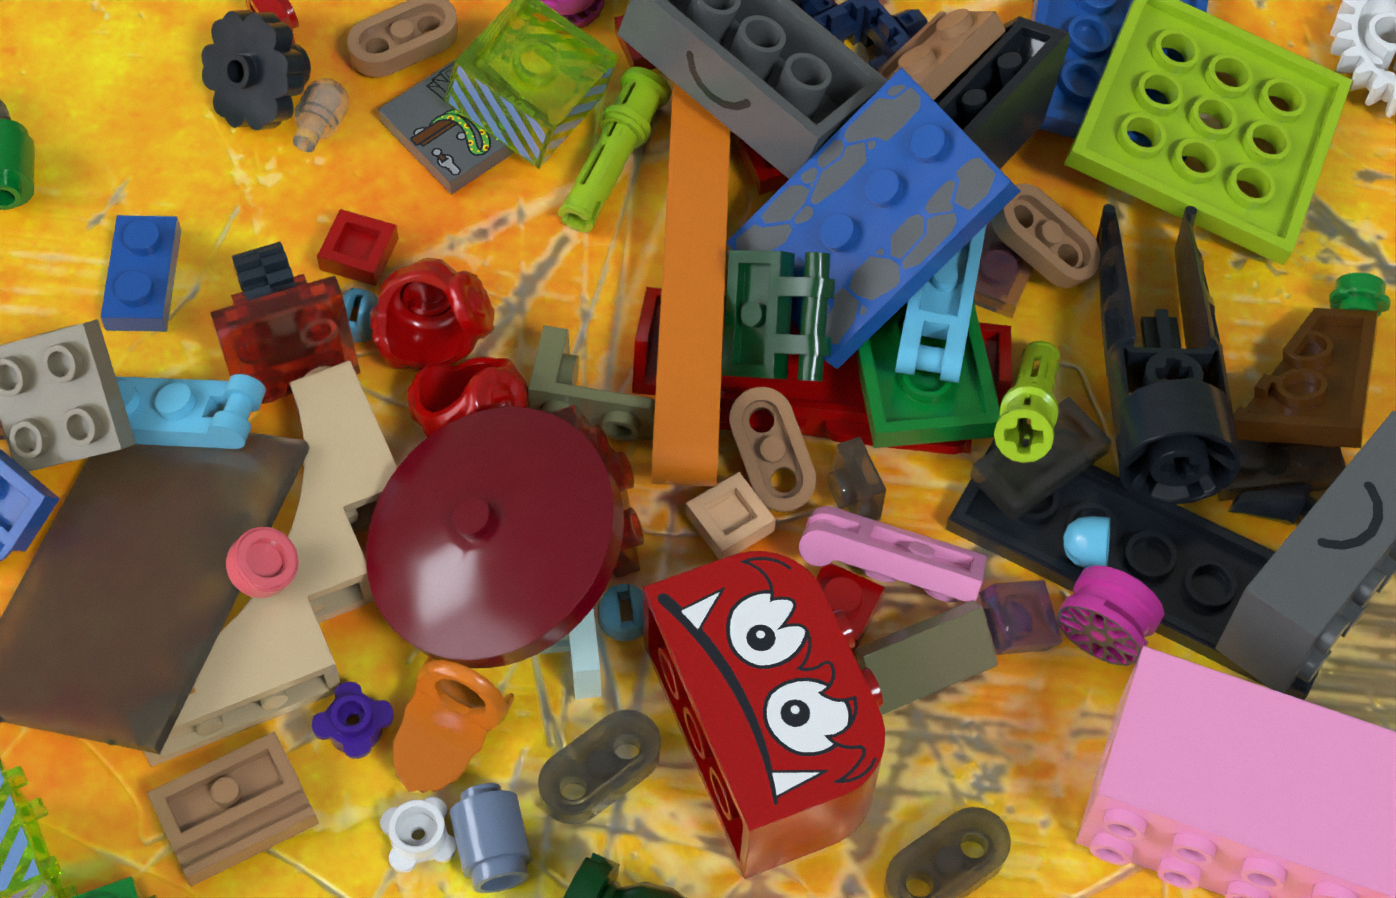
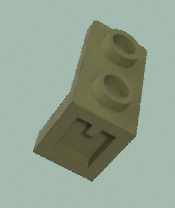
[528,325,655,441]

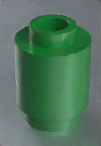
[0,119,35,210]

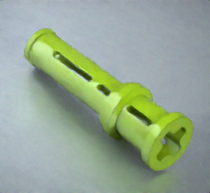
[558,67,672,233]
[994,340,1060,463]

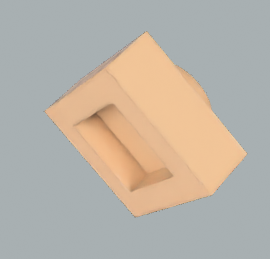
[685,472,776,560]

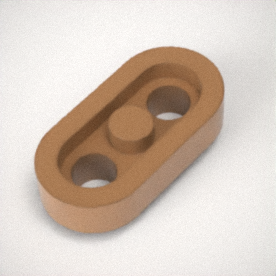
[347,0,458,77]
[991,184,1101,288]
[729,387,816,513]

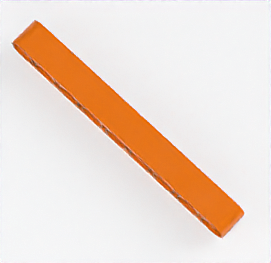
[652,82,730,487]

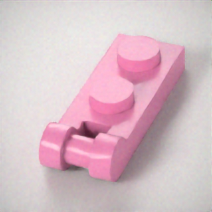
[799,506,987,602]

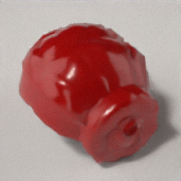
[369,258,495,370]
[407,357,529,437]

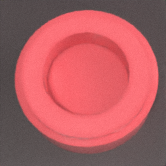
[226,527,299,598]

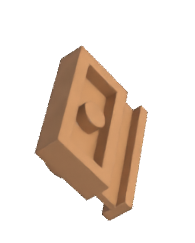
[877,8,1006,100]
[147,731,319,887]

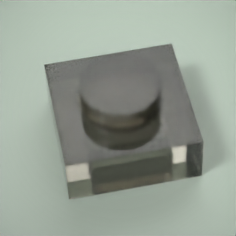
[827,437,886,521]

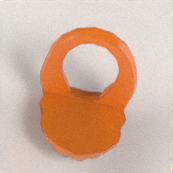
[393,656,514,793]

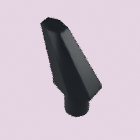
[1227,484,1318,526]

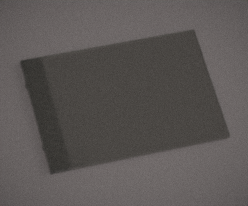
[0,433,310,754]

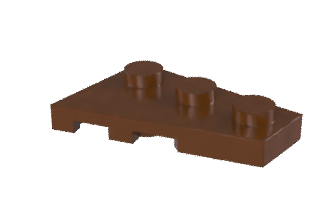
[1233,308,1378,448]

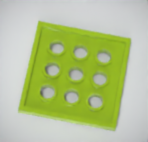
[1064,0,1352,265]

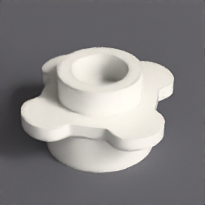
[380,797,457,873]

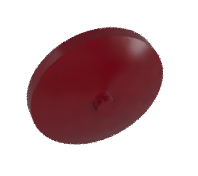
[366,407,624,668]

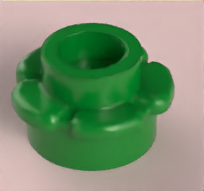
[1329,273,1391,317]

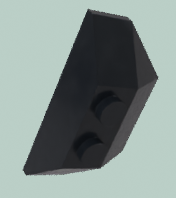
[934,16,1070,169]

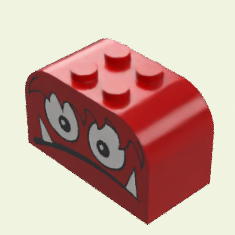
[643,551,885,879]

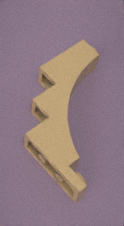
[130,360,397,767]

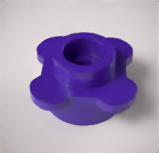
[312,682,394,759]

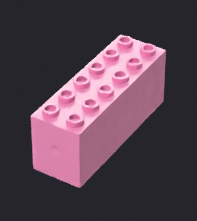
[1075,646,1396,898]

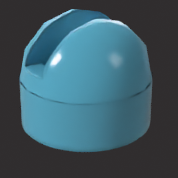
[333,288,378,342]
[1063,516,1110,568]
[598,584,643,641]

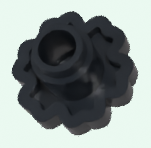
[201,10,311,130]

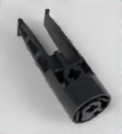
[1096,204,1240,504]

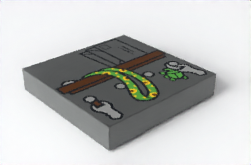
[378,50,544,195]

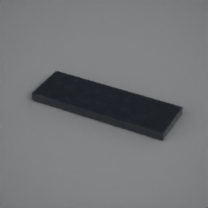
[946,438,1319,700]

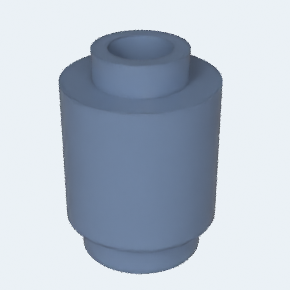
[449,783,532,893]

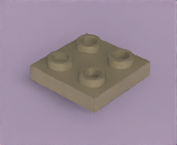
[0,319,136,472]

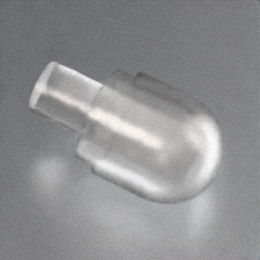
[293,78,349,152]

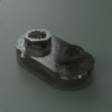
[538,710,661,824]
[884,807,1011,898]

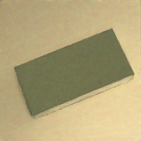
[854,600,998,715]

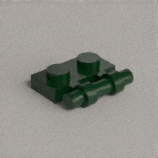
[721,250,835,382]

